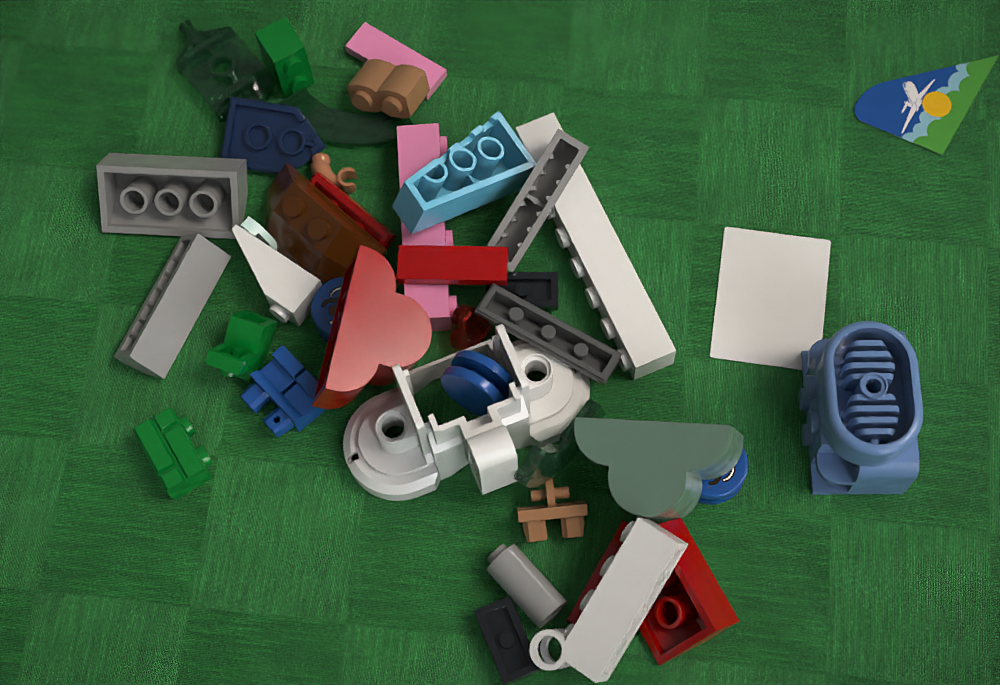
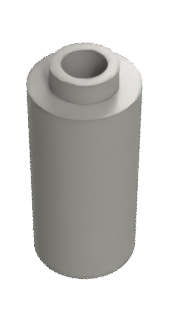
[487,544,568,629]

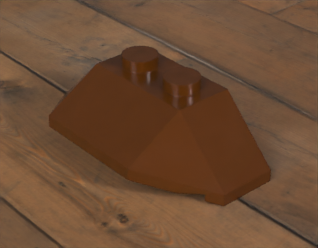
[265,163,387,283]

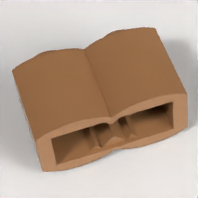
[347,59,430,118]

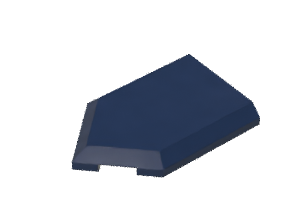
[220,97,327,174]

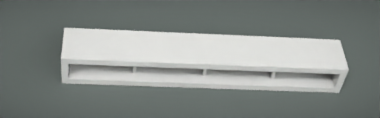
[515,112,676,380]

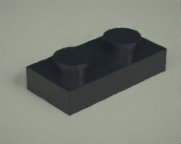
[486,272,558,311]
[474,596,541,685]

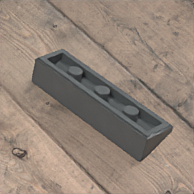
[474,283,622,385]

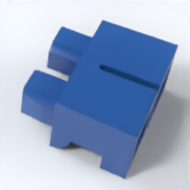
[241,345,327,438]

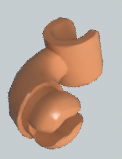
[310,152,357,194]

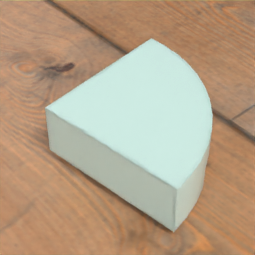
[241,216,278,252]

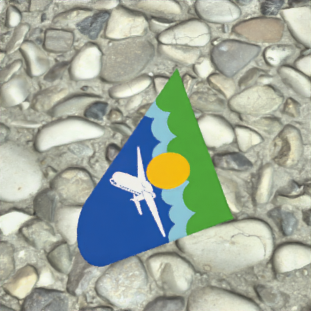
[855,55,999,155]

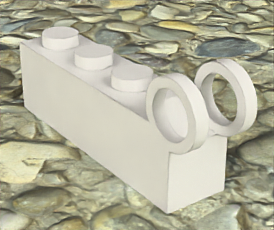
[530,517,688,683]

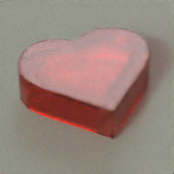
[450,304,493,351]

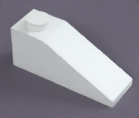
[232,224,322,327]

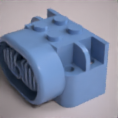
[798,321,923,495]

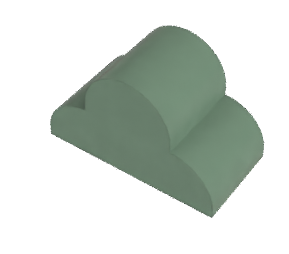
[574,417,744,523]

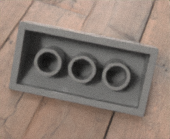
[96,153,248,239]

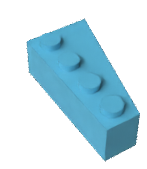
[392,111,537,235]

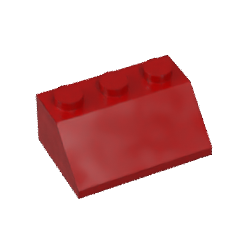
[605,518,740,666]

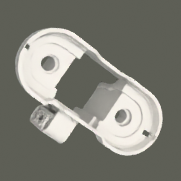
[343,324,590,501]

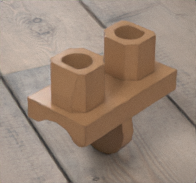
[517,477,588,542]

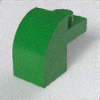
[205,309,278,382]

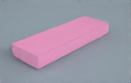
[345,22,447,100]

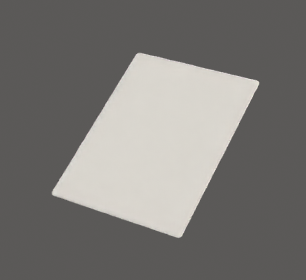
[710,227,831,370]

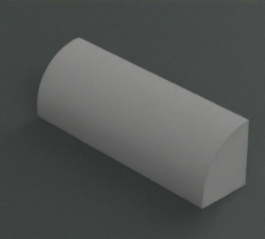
[487,128,590,272]
[114,233,231,379]

